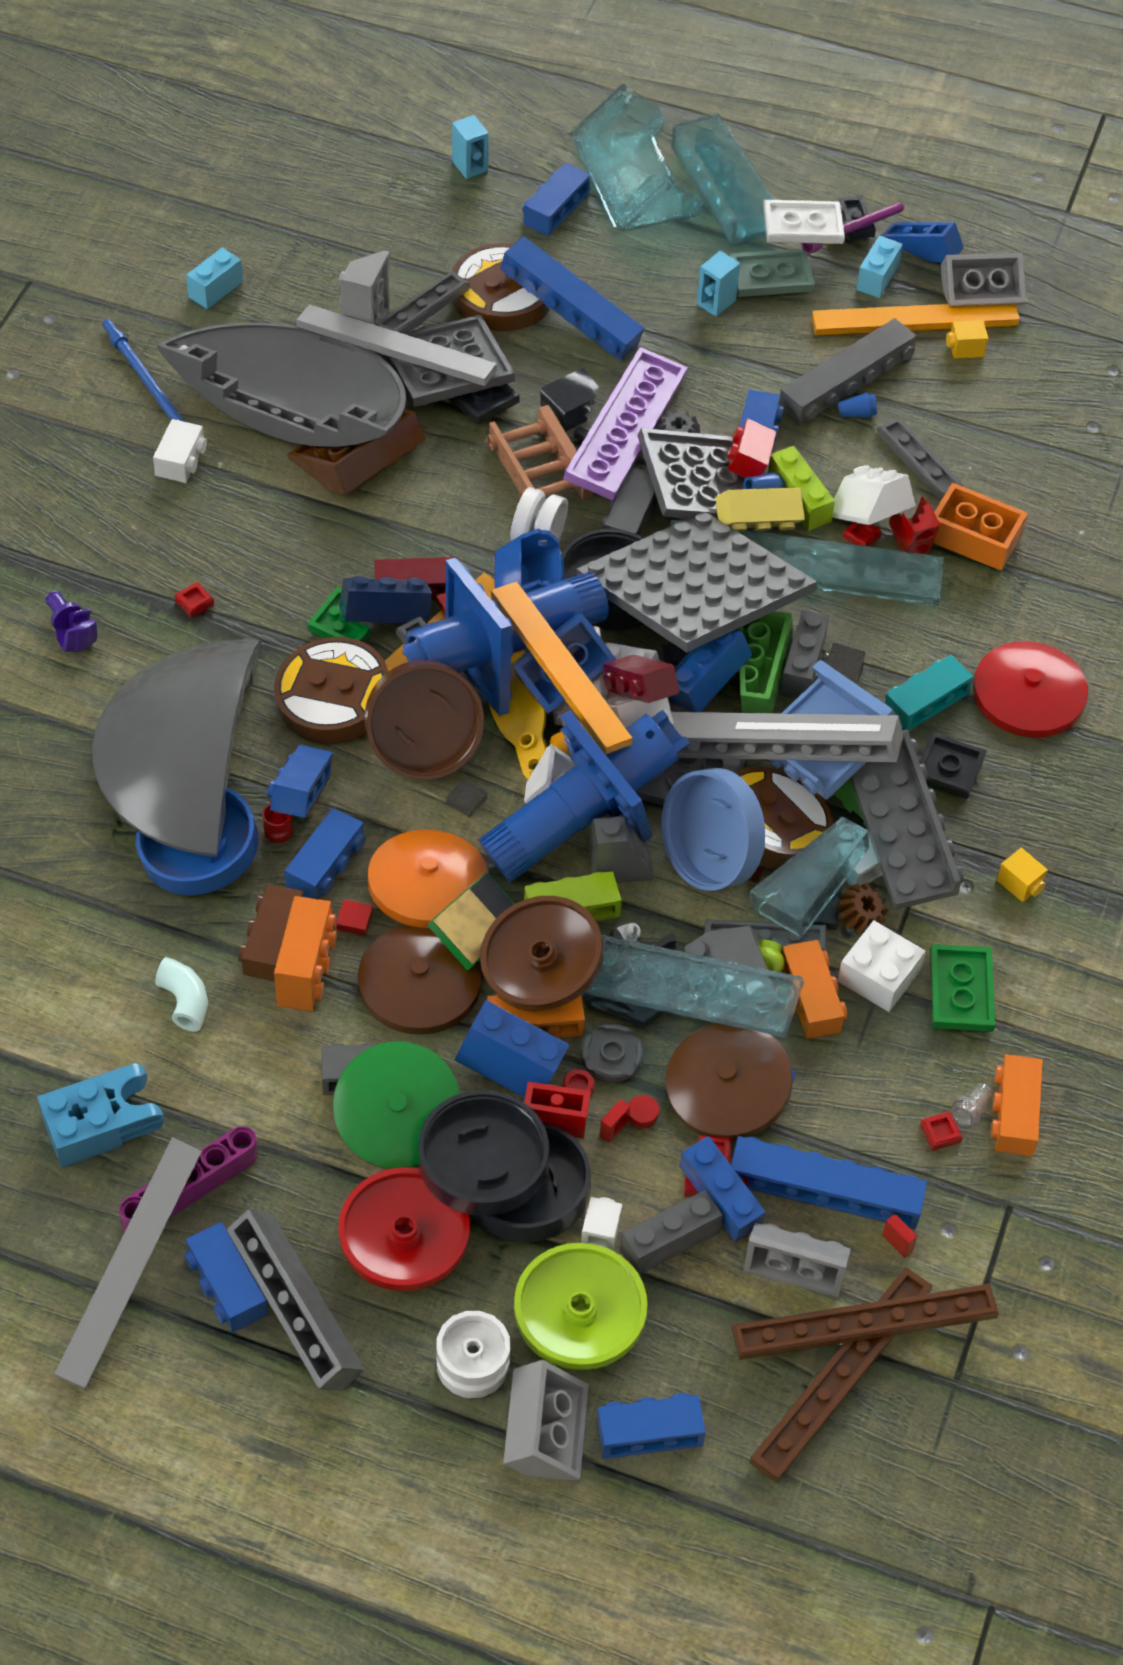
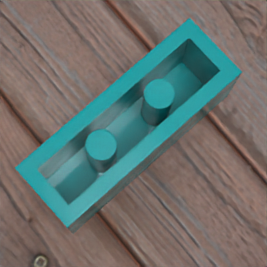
[885,655,974,732]

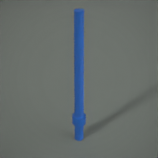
[102,319,185,422]

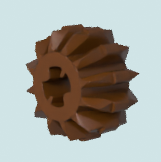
[835,883,889,935]

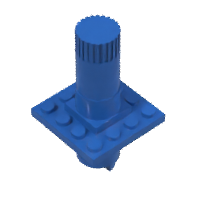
[402,557,609,716]
[478,710,690,883]

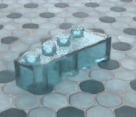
[749,817,869,938]

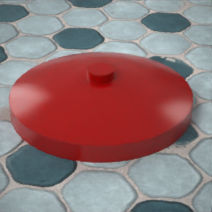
[973,641,1088,738]
[338,1167,470,1291]

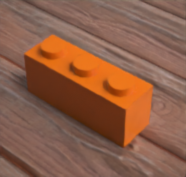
[782,940,847,1039]
[487,995,585,1038]
[990,1054,1043,1156]

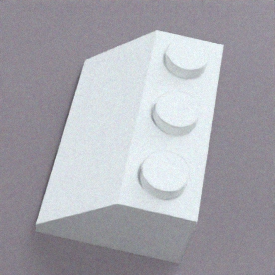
[832,465,916,525]

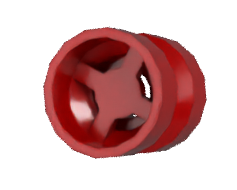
[262,803,293,843]

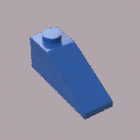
[881,222,964,262]

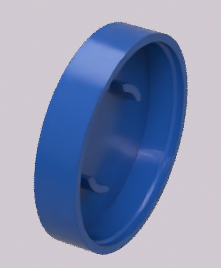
[136,788,259,895]

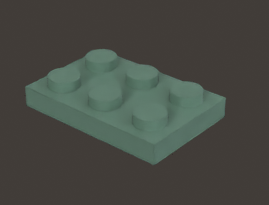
[730,249,815,297]

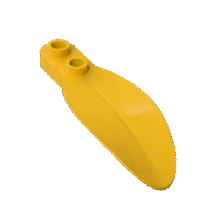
[489,650,547,779]

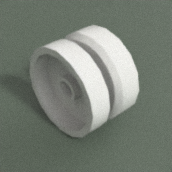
[510,487,568,542]
[437,1311,510,1398]

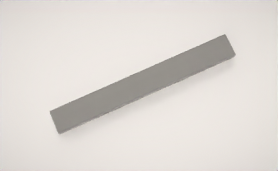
[296,304,497,386]
[54,1137,202,1390]

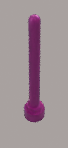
[801,202,904,254]

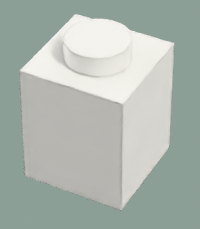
[581,1197,622,1251]

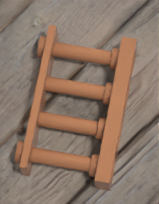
[486,405,593,500]

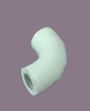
[155,957,208,1032]

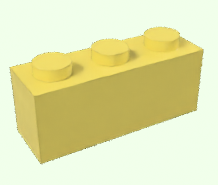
[715,488,805,532]

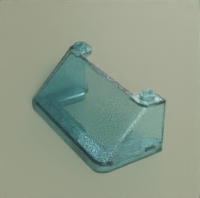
[573,83,707,231]

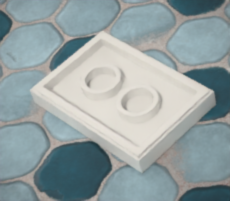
[763,200,845,244]

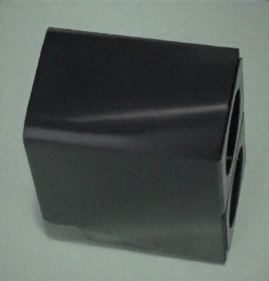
[540,368,599,432]

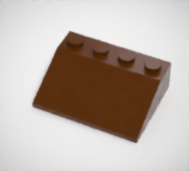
[287,409,425,495]

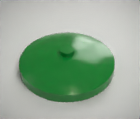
[333,1042,460,1169]

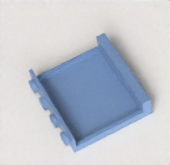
[769,660,903,800]

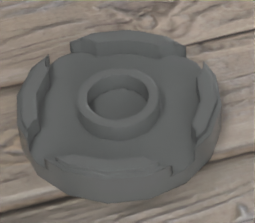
[582,1024,644,1083]

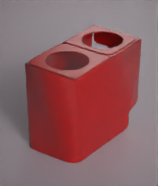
[888,496,940,559]

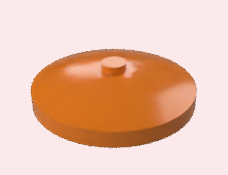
[368,829,488,928]

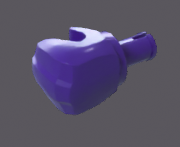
[45,590,97,652]

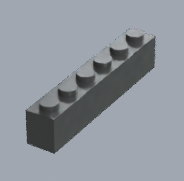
[779,318,917,426]
[226,1209,365,1391]

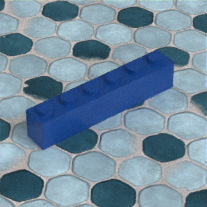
[500,236,644,361]
[731,1136,927,1230]

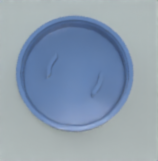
[661,768,765,891]

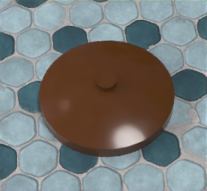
[480,896,604,1011]
[358,925,481,1034]
[666,1021,793,1141]

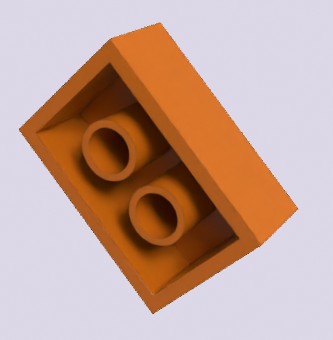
[933,482,1028,571]
[274,896,337,1012]

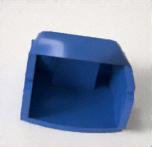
[494,528,564,593]

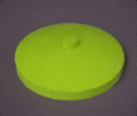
[514,1243,647,1370]

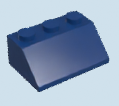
[510,613,617,713]
[667,629,752,712]
[454,1000,569,1098]

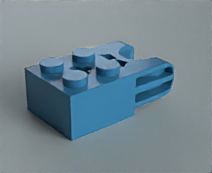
[37,1064,164,1168]

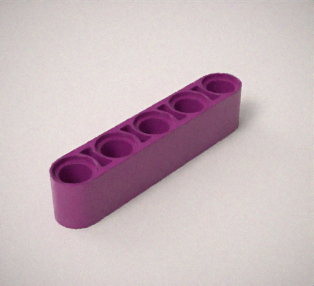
[119,1126,258,1232]

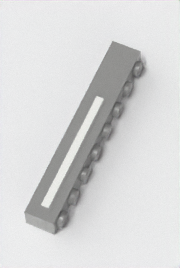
[671,712,903,762]

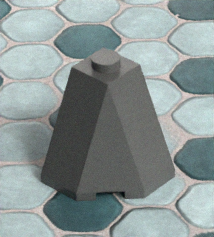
[587,816,654,883]

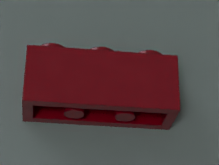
[374,557,458,602]
[603,654,679,703]

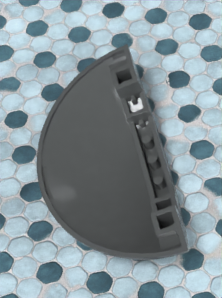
[157,323,406,447]
[92,639,262,857]

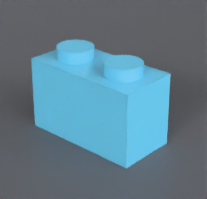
[452,115,489,179]
[856,235,903,298]
[186,247,243,309]
[697,251,740,317]

